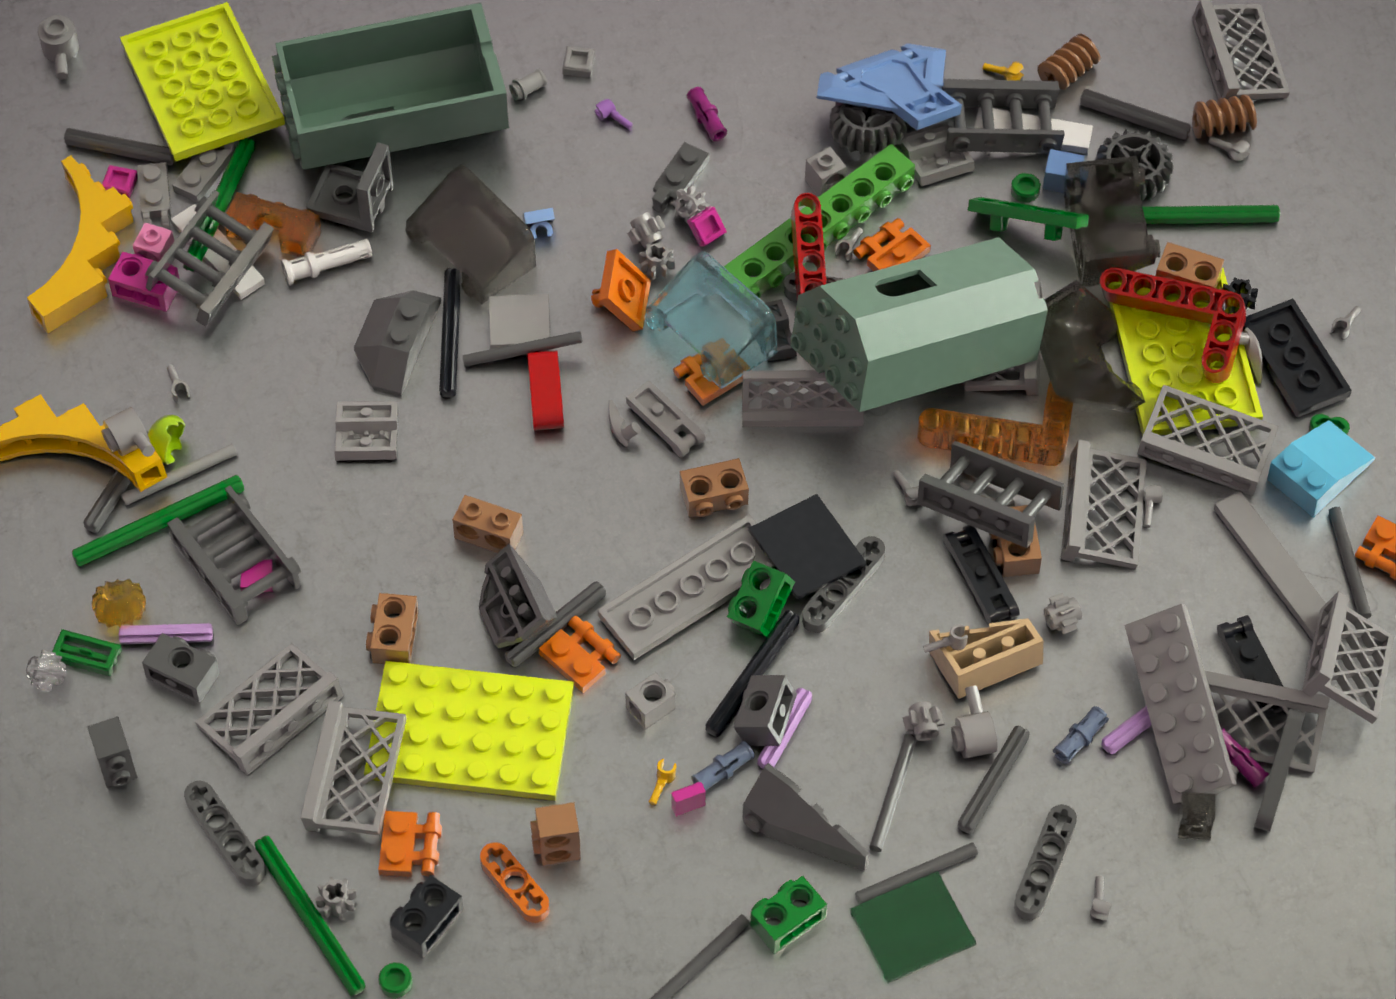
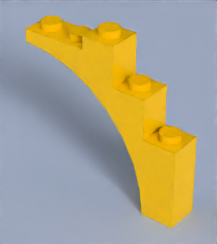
[27,155,134,333]
[0,394,167,492]

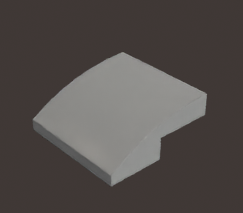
[900,120,975,186]
[489,294,550,349]
[335,401,398,461]

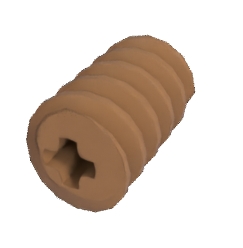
[1037,34,1101,90]
[1192,95,1257,138]

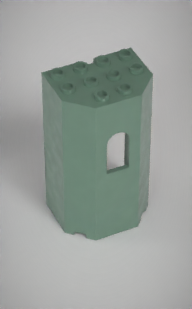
[272,3,509,170]
[790,237,1048,412]

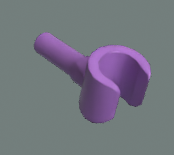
[595,99,633,130]

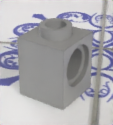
[805,147,846,197]
[625,672,676,730]

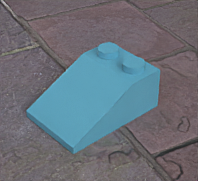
[1267,420,1375,518]

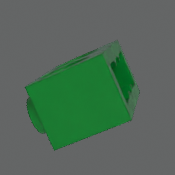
[727,560,795,638]
[750,875,827,954]

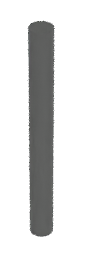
[463,331,582,367]
[1328,507,1372,619]
[869,735,917,852]
[855,842,978,904]
[650,914,750,999]

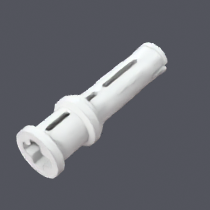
[281,238,373,285]

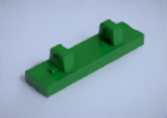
[968,197,1089,241]

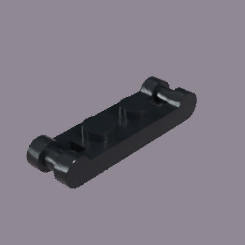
[943,525,1020,625]
[1217,615,1295,720]

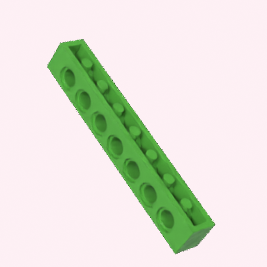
[717,144,915,310]

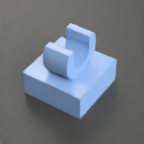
[522,208,555,240]

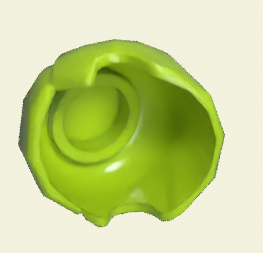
[148,415,185,465]

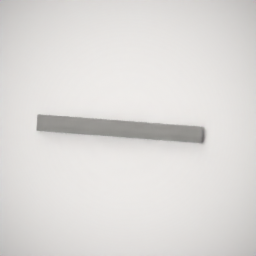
[121,444,237,506]

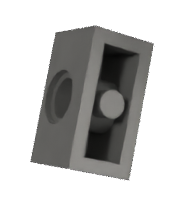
[142,633,220,703]
[734,675,797,746]
[87,716,138,788]

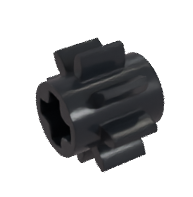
[1222,277,1258,314]

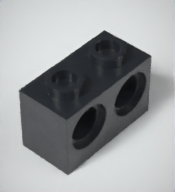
[390,875,463,958]

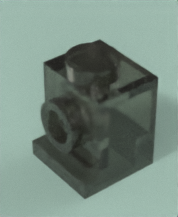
[1178,792,1215,840]

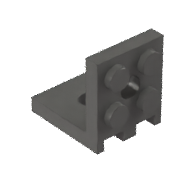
[306,143,394,233]

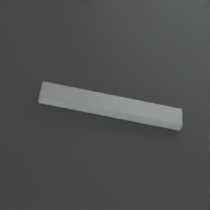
[1214,491,1326,641]

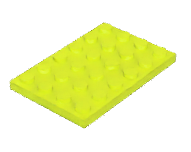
[120,2,285,162]
[1108,269,1263,436]
[364,661,574,801]

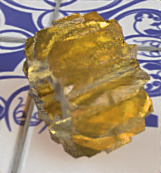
[91,578,146,628]

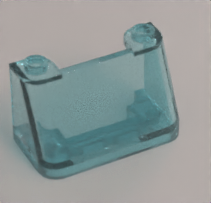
[644,251,777,389]

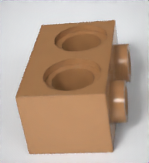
[1155,242,1225,303]
[680,458,749,518]
[452,495,523,553]
[989,505,1042,577]
[366,593,419,664]
[530,802,581,866]

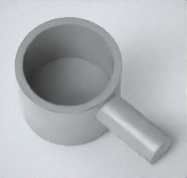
[38,15,79,80]
[101,407,155,457]
[951,686,997,758]

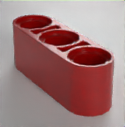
[527,351,564,431]

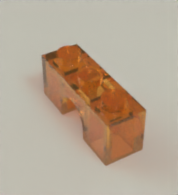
[225,192,322,257]

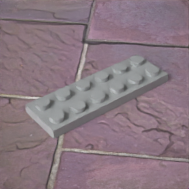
[597,514,775,660]
[1124,604,1237,806]

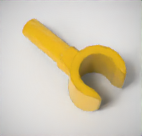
[982,61,1024,80]
[649,759,677,805]

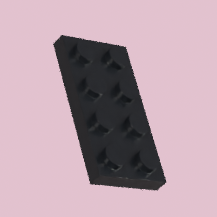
[1243,299,1352,417]

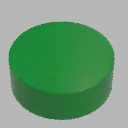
[1011,173,1041,203]
[378,962,412,998]

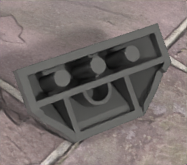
[354,290,441,397]
[479,544,558,648]

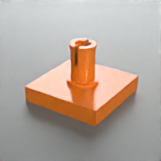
[591,249,651,332]

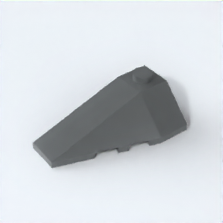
[742,763,870,871]

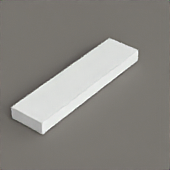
[974,106,1093,155]
[171,204,265,300]

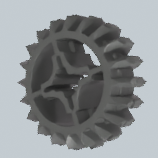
[829,102,907,156]
[1094,129,1174,203]

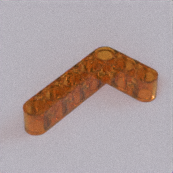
[917,376,1075,466]

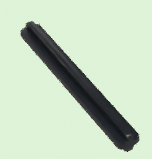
[439,268,461,398]
[705,610,800,737]

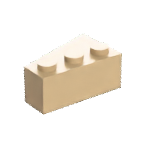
[929,618,1044,699]

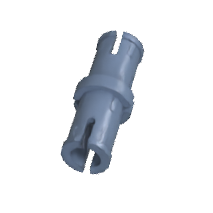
[1053,706,1109,764]
[691,741,755,791]

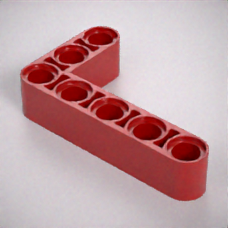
[791,193,827,300]
[1100,268,1246,383]

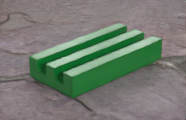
[50,629,122,677]

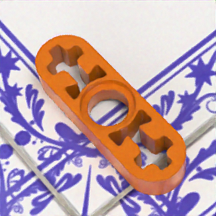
[480,842,550,923]

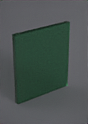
[850,871,976,983]

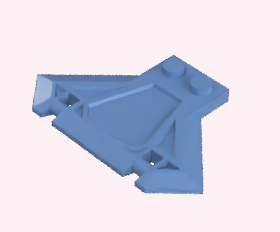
[816,44,962,130]

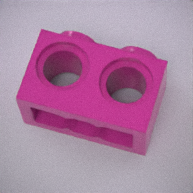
[108,251,180,312]

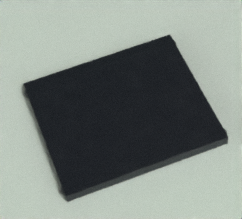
[748,494,867,600]

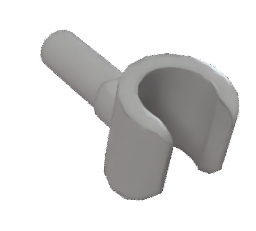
[1209,136,1250,162]
[835,227,863,261]
[1331,306,1361,339]
[167,365,190,401]
[893,470,919,506]
[1143,485,1162,528]
[923,624,968,653]
[1090,876,1112,921]

